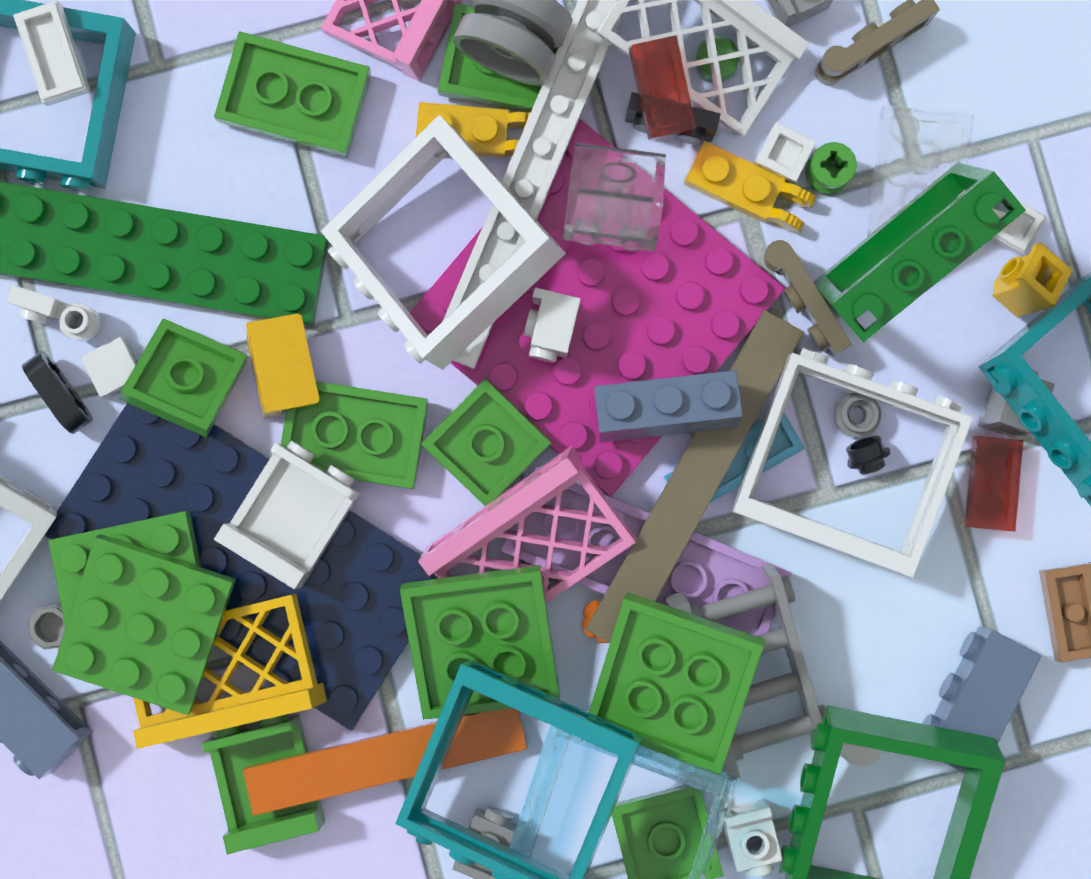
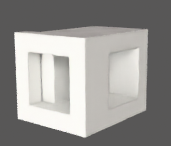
[524,287,581,363]
[719,799,783,877]

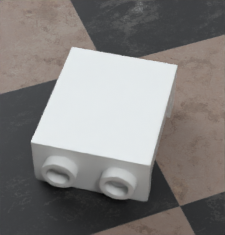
[214,440,360,589]

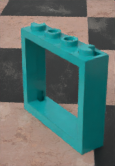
[0,0,136,191]
[978,272,1091,506]
[395,660,644,879]

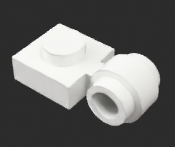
[6,285,101,341]

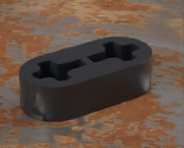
[22,351,93,434]

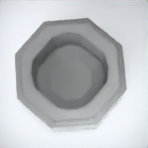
[28,604,65,650]

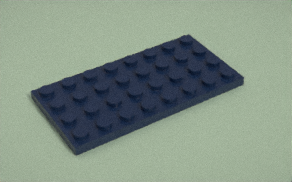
[45,403,438,731]

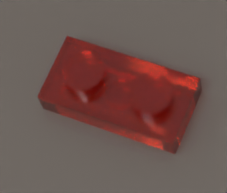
[628,35,696,140]
[965,436,1023,532]

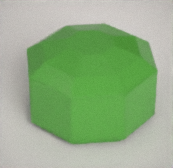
[695,35,740,82]

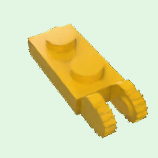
[416,102,530,158]
[684,140,816,233]

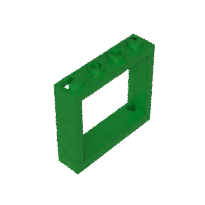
[814,162,1026,343]
[779,705,1005,879]

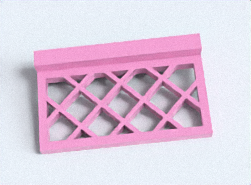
[321,0,463,82]
[418,446,637,603]

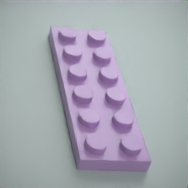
[501,466,792,636]

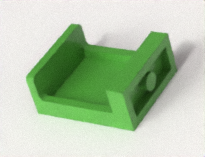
[202,715,325,855]

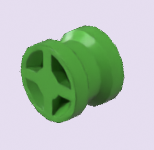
[805,142,857,195]

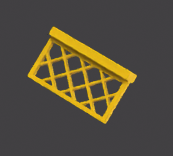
[133,594,327,749]

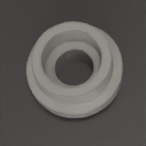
[834,392,881,438]

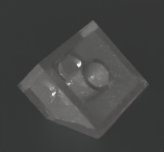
[563,143,666,251]

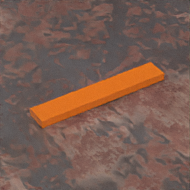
[243,708,527,816]

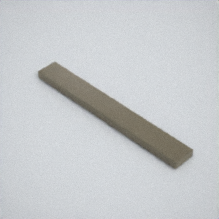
[585,310,804,643]

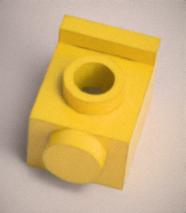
[992,242,1073,318]

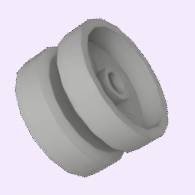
[453,0,573,86]

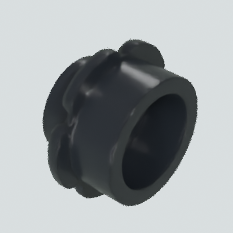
[846,436,891,474]

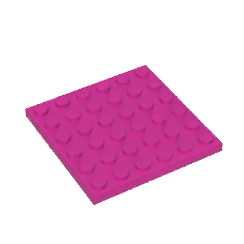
[410,119,785,497]

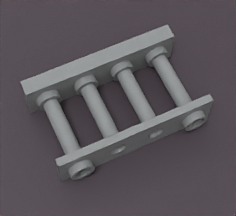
[664,564,826,783]

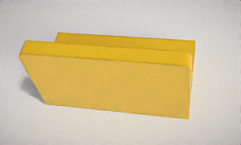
[245,314,319,419]

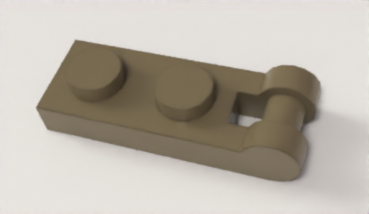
[815,0,940,85]
[764,240,852,356]

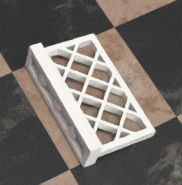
[596,0,809,137]

